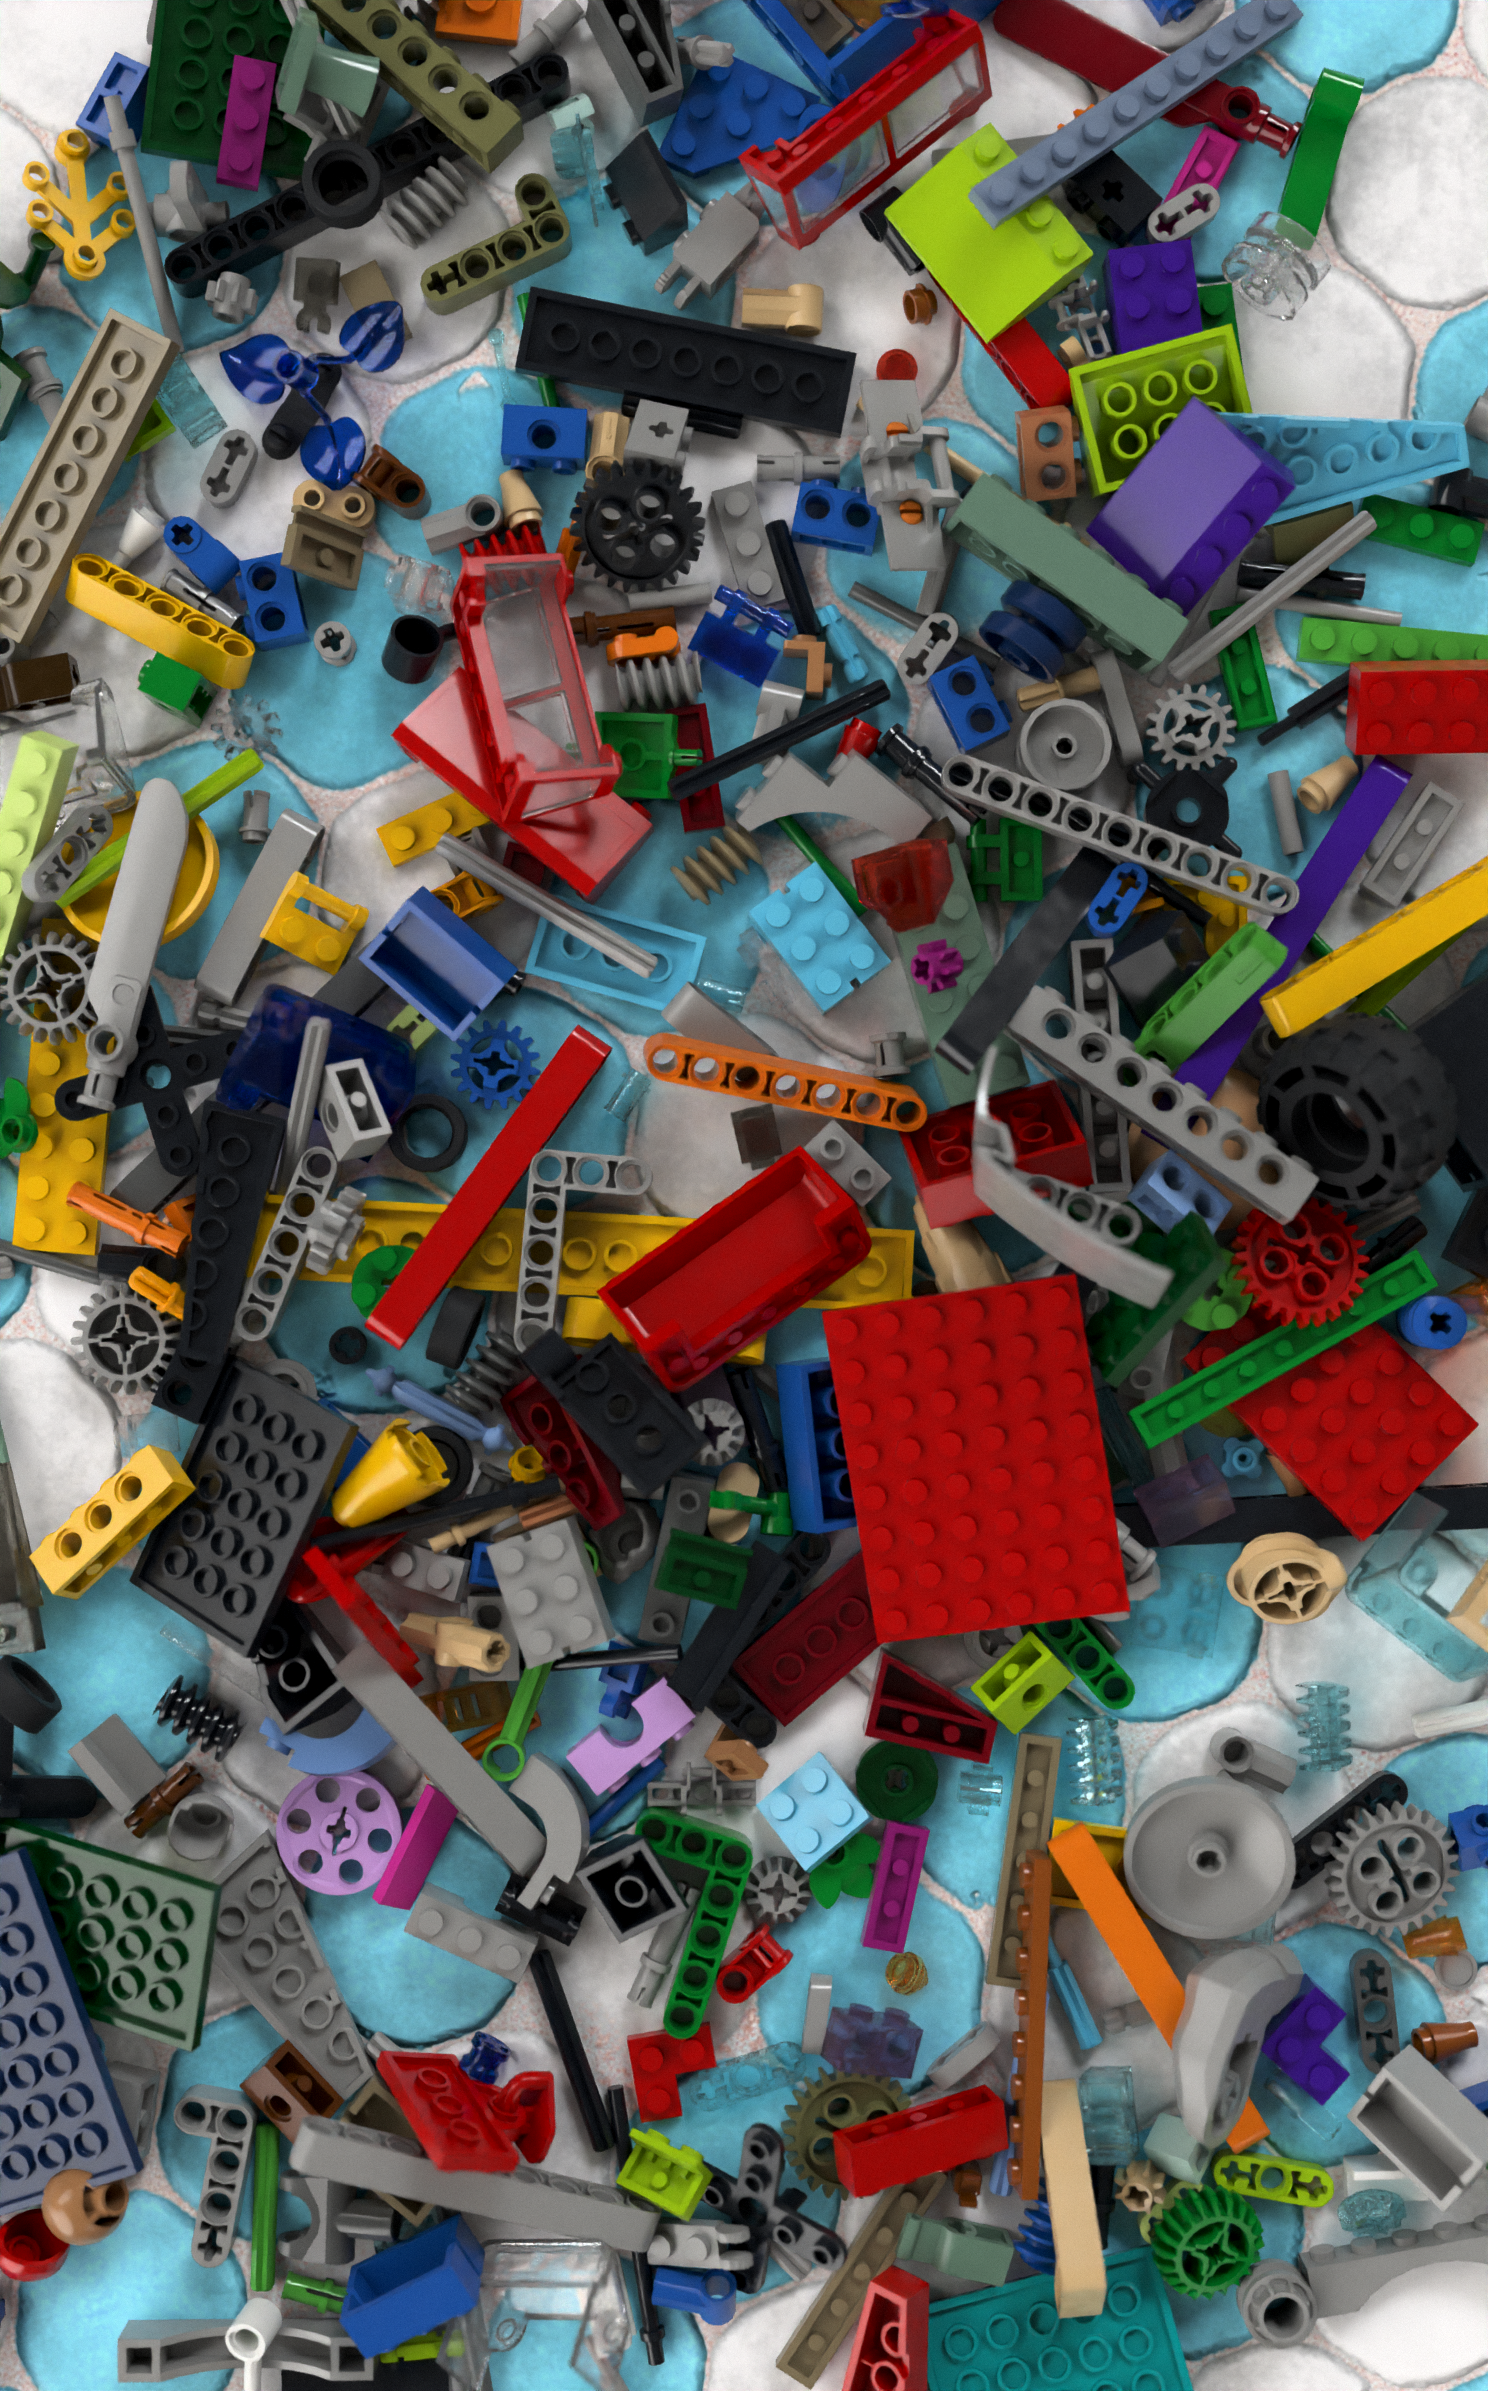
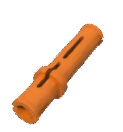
[66,1181,190,1259]

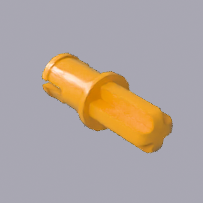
[128,1266,186,1321]

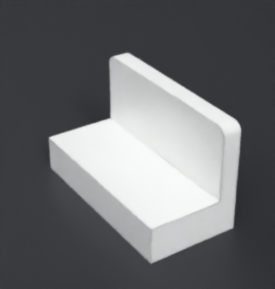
[1343,2154,1431,2203]

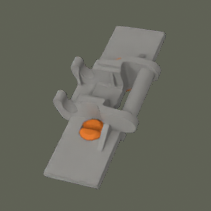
[859,380,960,571]

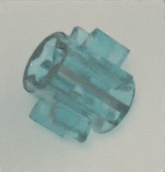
[957,1762,1003,1816]

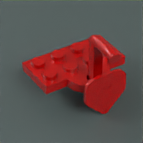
[285,1508,424,1689]
[376,2050,556,2174]

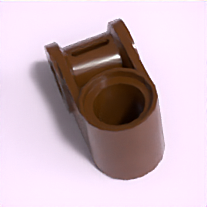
[350,444,431,520]

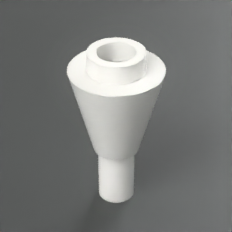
[110,505,165,570]

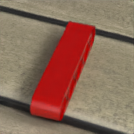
[926,267,1073,424]

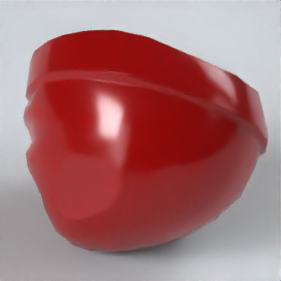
[0,2208,70,2282]

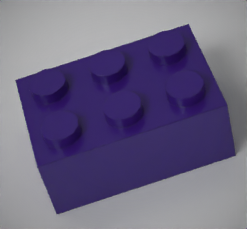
[1101,239,1203,356]

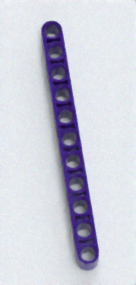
[1140,755,1413,1153]

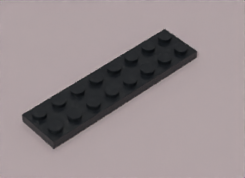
[515,286,857,438]

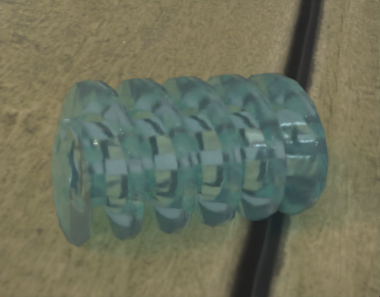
[1295,1681,1353,1772]
[1066,1714,1123,1806]

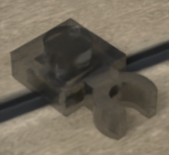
[293,257,341,335]

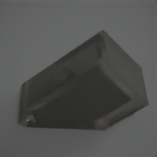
[730,1103,783,1171]

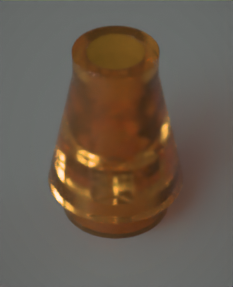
[1401,1914,1468,1959]

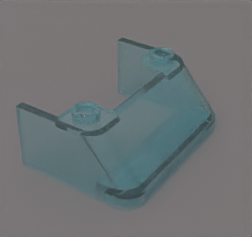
[1345,1492,1488,1682]

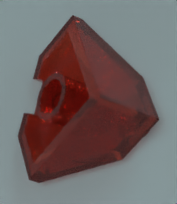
[851,839,954,933]

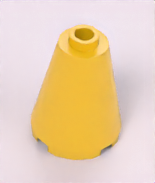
[331,1418,450,1528]

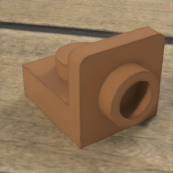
[704,1724,769,1781]

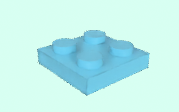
[756,1751,873,1873]

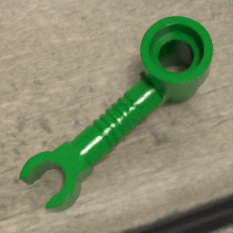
[709,1490,793,1537]

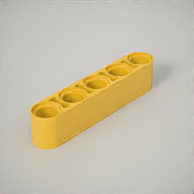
[65,553,255,690]
[561,1297,768,1365]

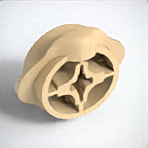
[1225,1532,1348,1625]

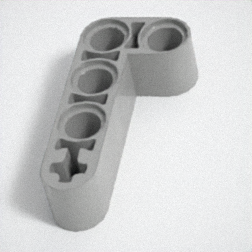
[174,2084,260,2268]

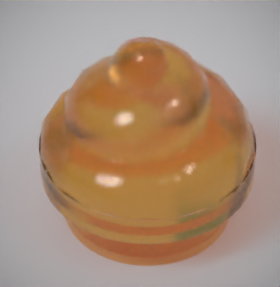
[885,1952,929,1996]

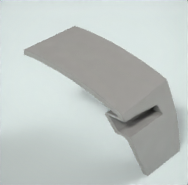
[972,1045,1172,1309]

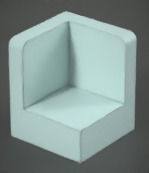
[1143,2113,1215,2185]

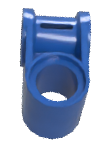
[163,516,240,596]

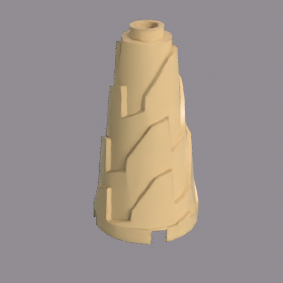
[912,1194,1015,1293]

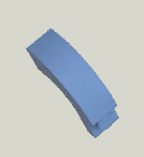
[258,1708,397,1777]

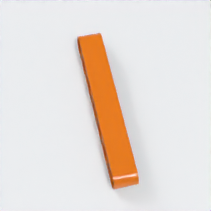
[643,1033,928,1132]

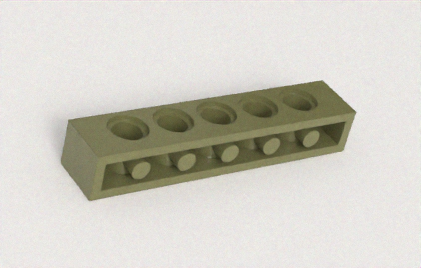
[305,0,524,174]

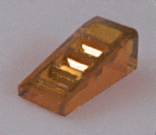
[418,1681,512,1733]

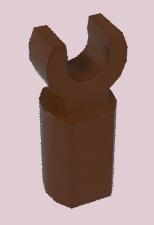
[951,2160,982,2209]

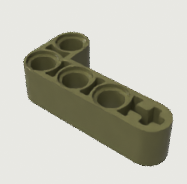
[420,173,572,315]

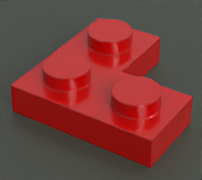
[627,2021,717,2123]

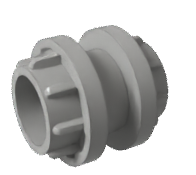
[1236,2258,1318,2349]

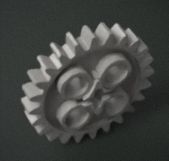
[1324,1801,1460,1937]

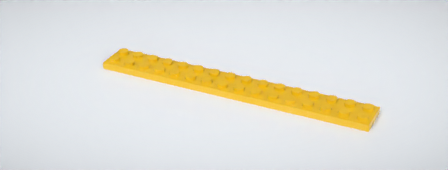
[247,1195,915,1309]

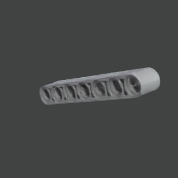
[331,1640,547,1877]

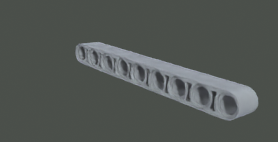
[940,754,1299,917]
[288,2115,663,2252]

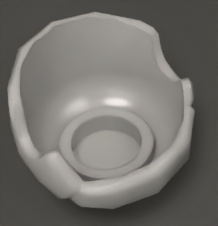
[167,1792,234,1862]

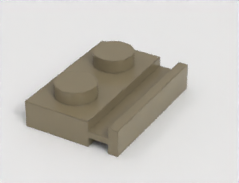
[280,505,368,591]

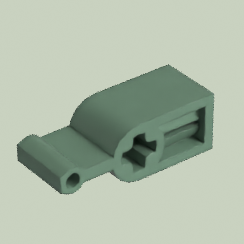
[895,2213,1015,2287]

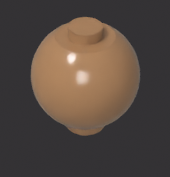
[41,2169,129,2246]

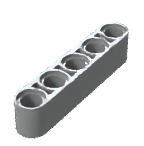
[194,808,325,1007]
[234,1147,343,1341]

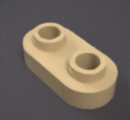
[293,479,377,530]

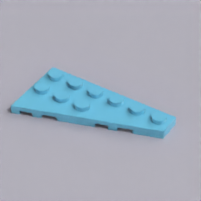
[1216,412,1470,527]

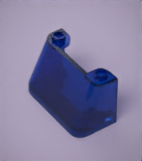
[215,984,416,1163]

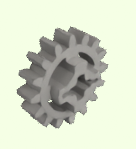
[1144,683,1237,771]
[306,1186,367,1275]

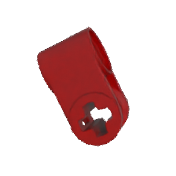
[716,1922,794,2004]

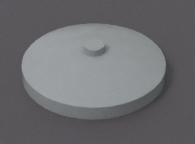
[1123,1776,1296,1939]

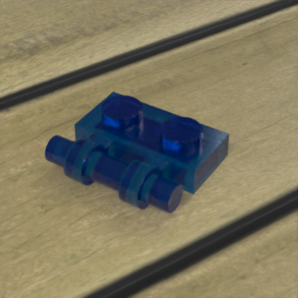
[687,584,794,688]

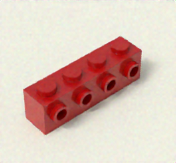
[832,2084,1009,2198]

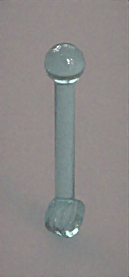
[488,328,517,411]

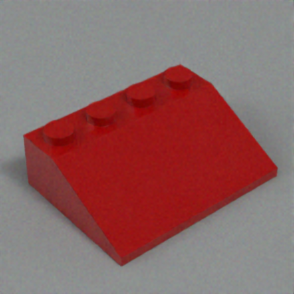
[897,1079,1094,1230]

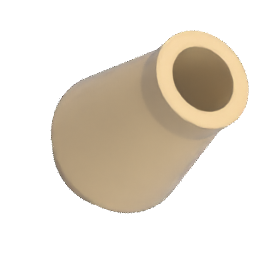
[499,469,544,536]
[1297,755,1359,814]

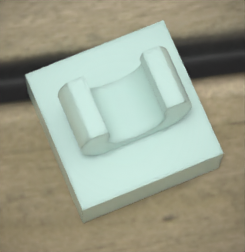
[545,92,595,146]

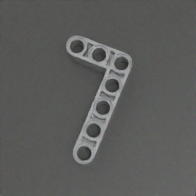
[514,1149,653,1352]

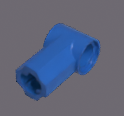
[652,2265,736,2326]

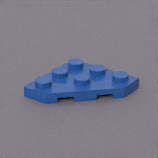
[659,56,821,179]

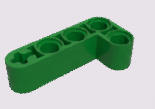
[1270,67,1365,252]

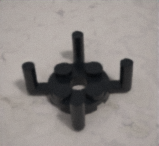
[1127,757,1242,860]

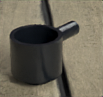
[381,615,457,684]

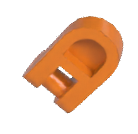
[606,626,681,668]

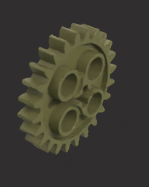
[780,2059,912,2201]

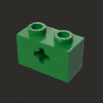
[138,652,218,728]

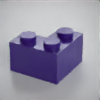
[1261,1973,1350,2106]

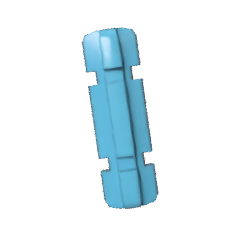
[817,604,869,684]

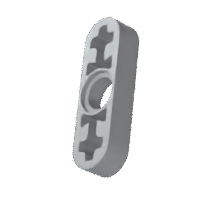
[1089,648,1144,769]
[21,805,113,902]

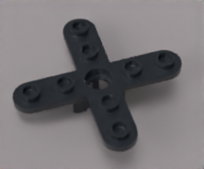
[54,984,259,1177]
[0,1713,97,1819]
[701,2123,848,2294]

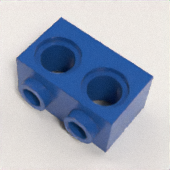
[791,479,880,557]
[235,552,311,652]
[927,655,1013,756]

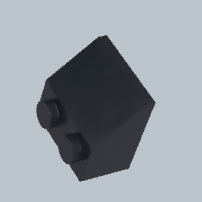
[602,129,688,257]
[1102,910,1210,1030]
[575,1834,690,1944]

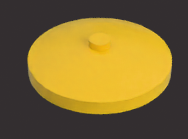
[56,791,220,946]

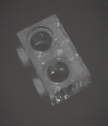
[384,553,456,626]

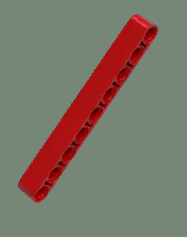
[364,1025,613,1350]

